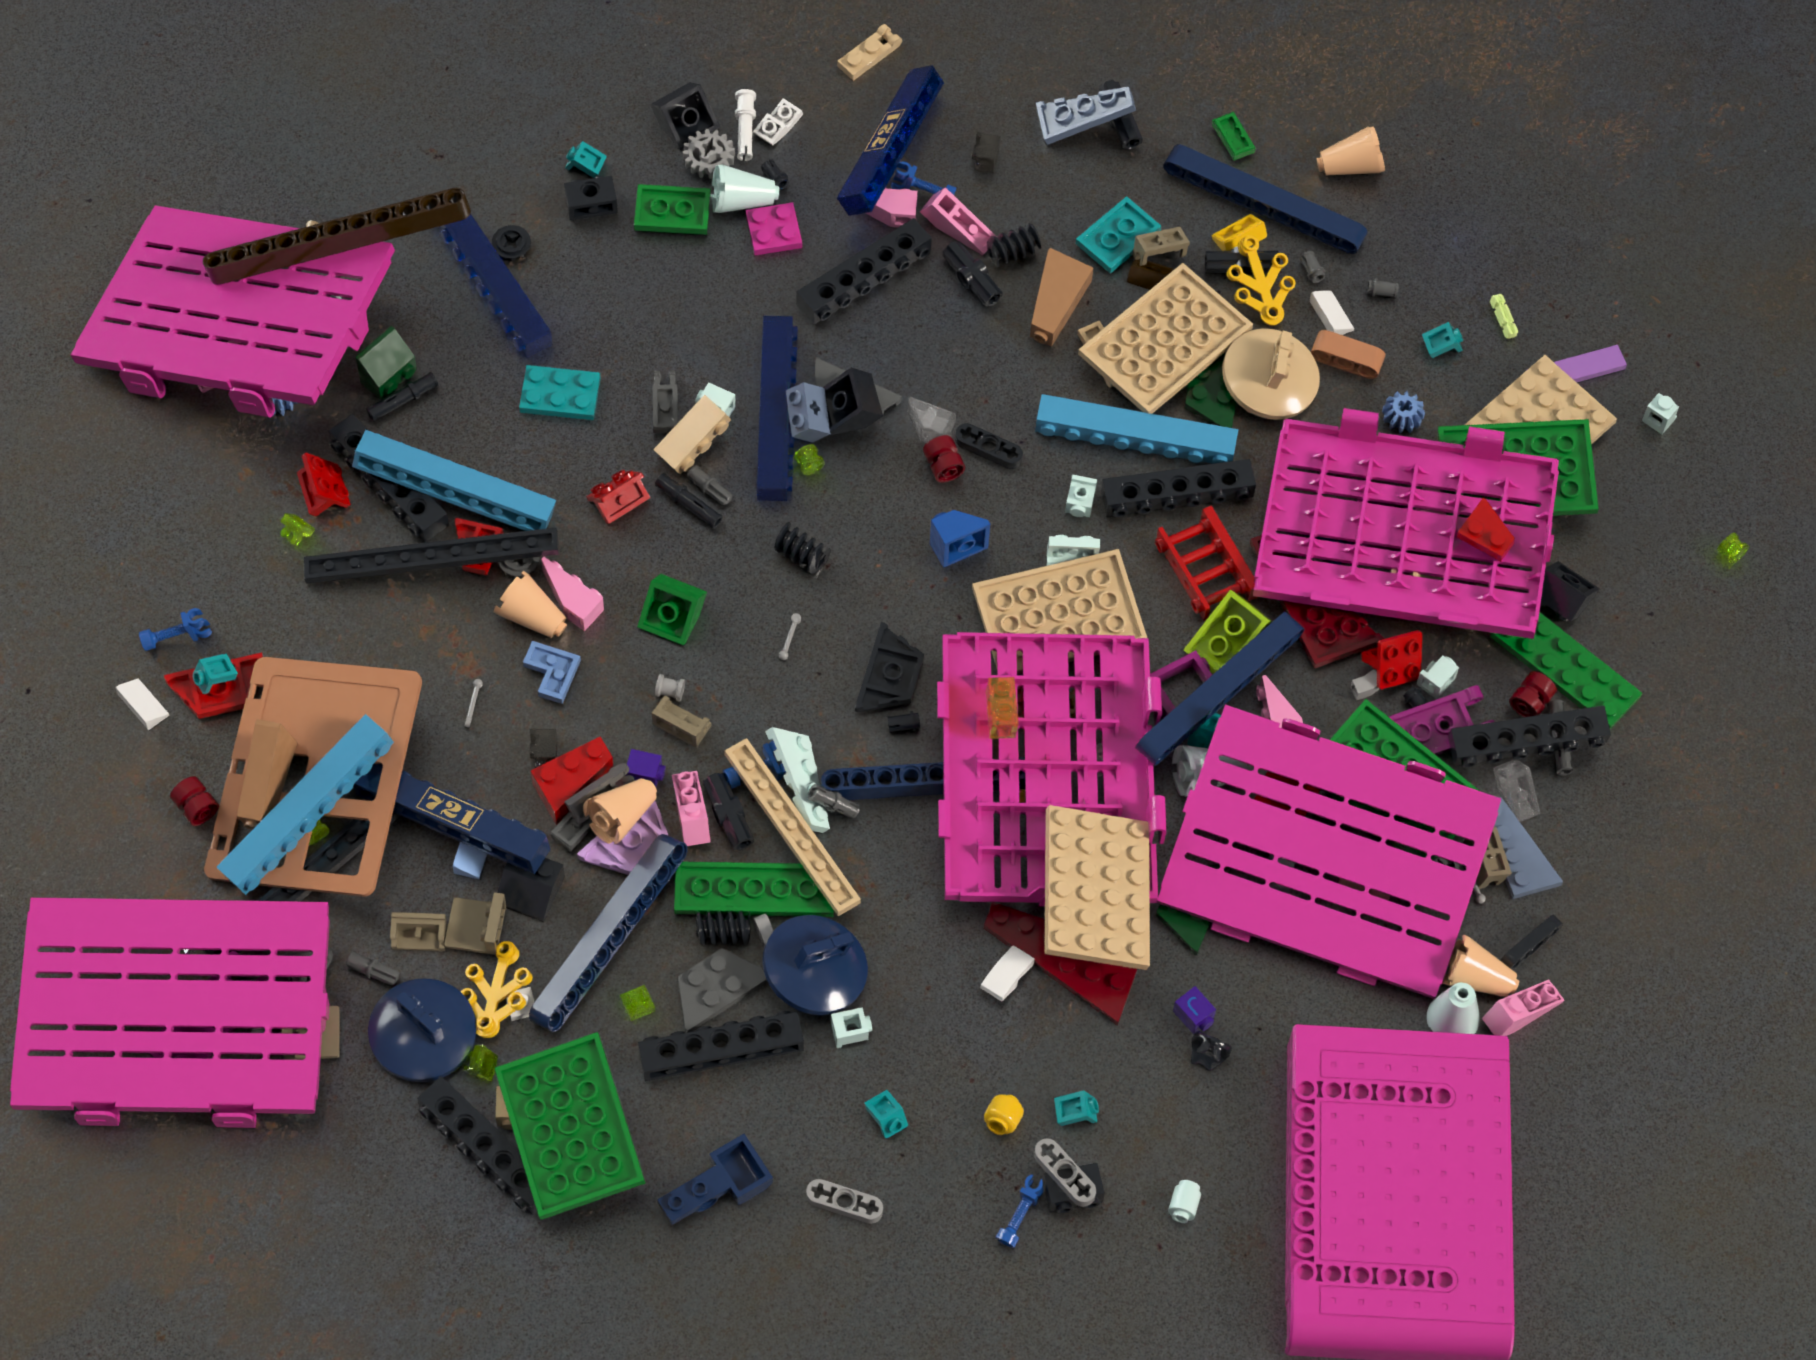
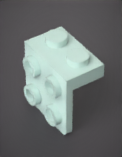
[1047,535,1100,566]

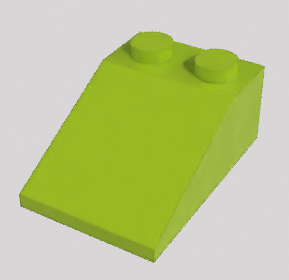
[1184,590,1273,674]

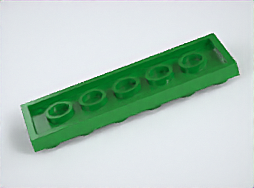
[1490,612,1642,729]
[674,862,834,917]

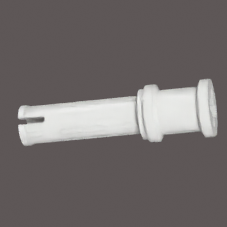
[735,89,756,161]

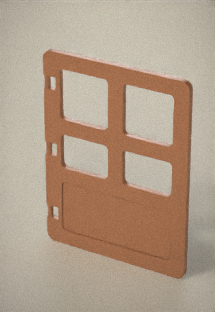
[204,657,422,897]

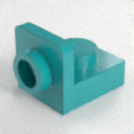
[565,141,607,178]
[1422,322,1464,358]
[193,653,238,694]
[1187,713,1221,748]
[864,1090,908,1139]
[1054,1090,1099,1126]

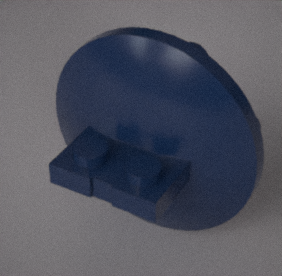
[763,915,868,1015]
[368,978,476,1082]

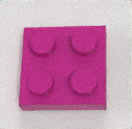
[745,202,802,256]

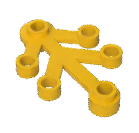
[1227,235,1296,326]
[461,941,533,1038]

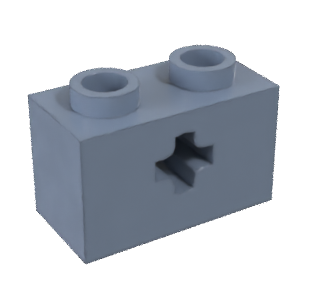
[786,382,830,442]

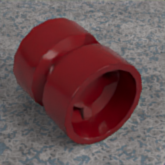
[923,435,966,483]
[1509,671,1557,717]
[170,776,219,826]

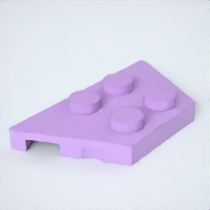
[577,801,668,875]

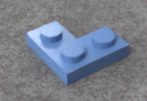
[523,641,581,704]

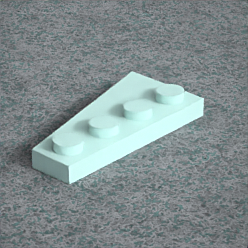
[765,727,830,833]

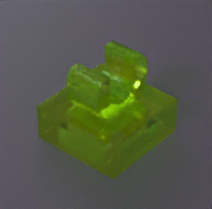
[280,513,315,545]
[620,984,655,1021]
[463,1045,498,1081]

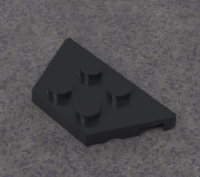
[855,622,924,712]

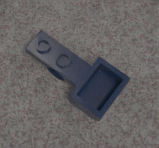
[657,1134,773,1225]

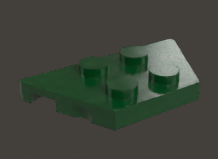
[1185,353,1236,428]
[1156,864,1232,955]

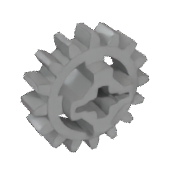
[683,129,735,179]

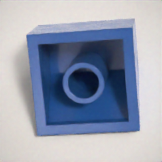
[930,510,990,568]

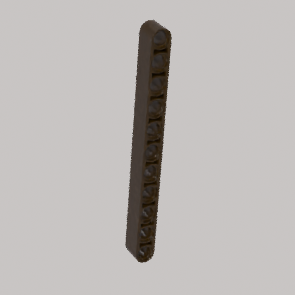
[202,187,471,285]

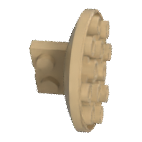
[1222,329,1320,420]

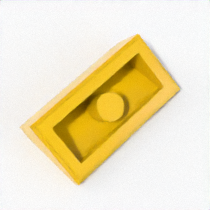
[1211,214,1267,251]

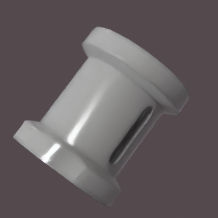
[655,674,685,702]

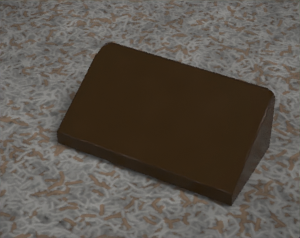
[1127,259,1175,290]

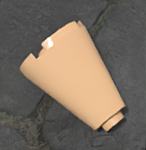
[1316,126,1385,176]
[494,571,567,638]
[583,778,657,844]
[1442,935,1519,997]

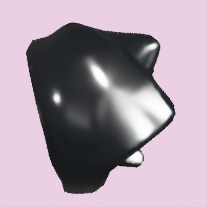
[1191,1031,1232,1071]

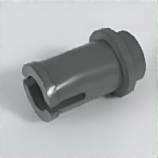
[1300,251,1326,283]
[1367,277,1399,298]

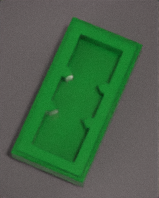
[1212,112,1256,161]

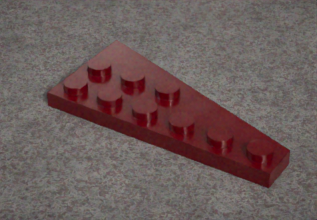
[1250,535,1385,669]
[983,902,1138,1026]

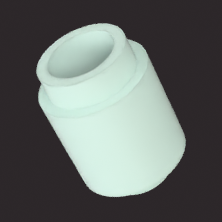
[1168,1180,1201,1223]

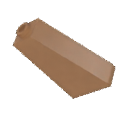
[1030,248,1093,347]
[237,719,297,830]

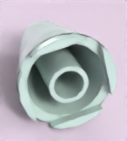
[711,164,779,213]
[1172,745,1247,797]
[1427,982,1480,1034]

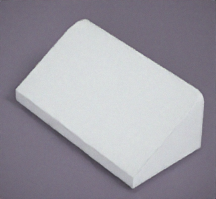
[1310,291,1354,335]
[115,678,170,730]

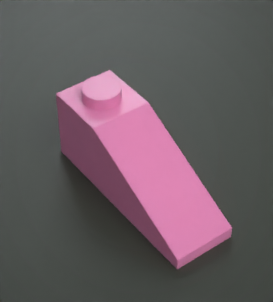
[920,188,997,255]

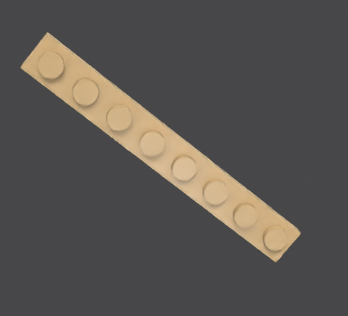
[725,738,861,916]

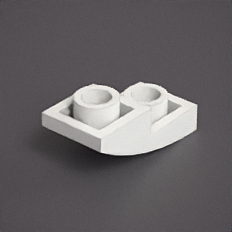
[753,98,803,146]
[980,945,1035,1001]

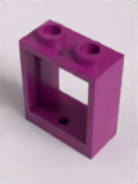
[1150,651,1212,719]

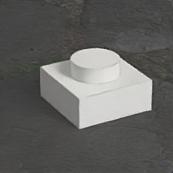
[505,987,535,1021]

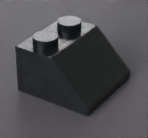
[650,82,720,150]
[823,367,883,435]
[1540,561,1600,622]
[497,858,565,922]

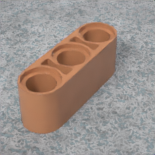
[1311,330,1385,379]

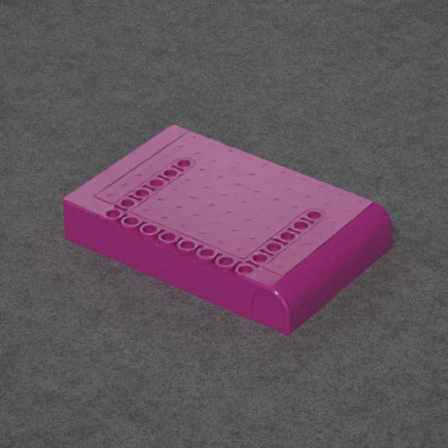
[1285,1024,1515,1360]

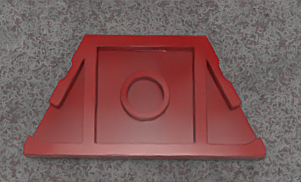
[164,652,263,719]

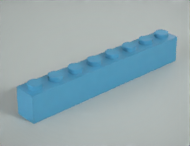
[1035,394,1238,464]
[352,430,556,531]
[217,714,394,895]

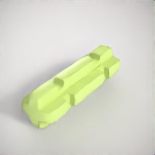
[1490,294,1518,339]

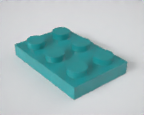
[1075,196,1161,274]
[519,365,601,420]

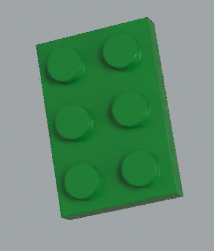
[634,184,711,235]

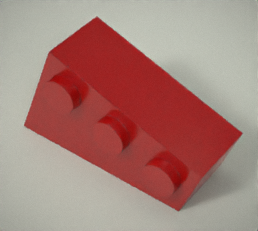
[531,736,614,825]

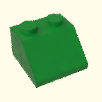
[637,574,707,645]

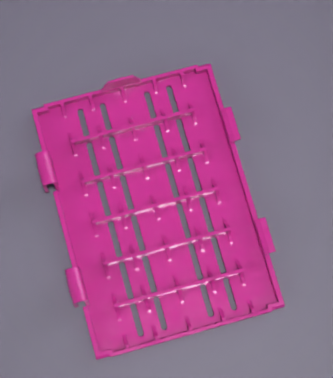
[71,206,395,418]
[1253,408,1559,639]
[937,632,1166,906]
[1157,705,1501,999]
[10,898,330,1128]

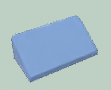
[453,842,487,879]

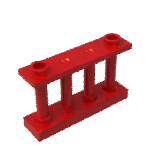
[1155,506,1257,621]

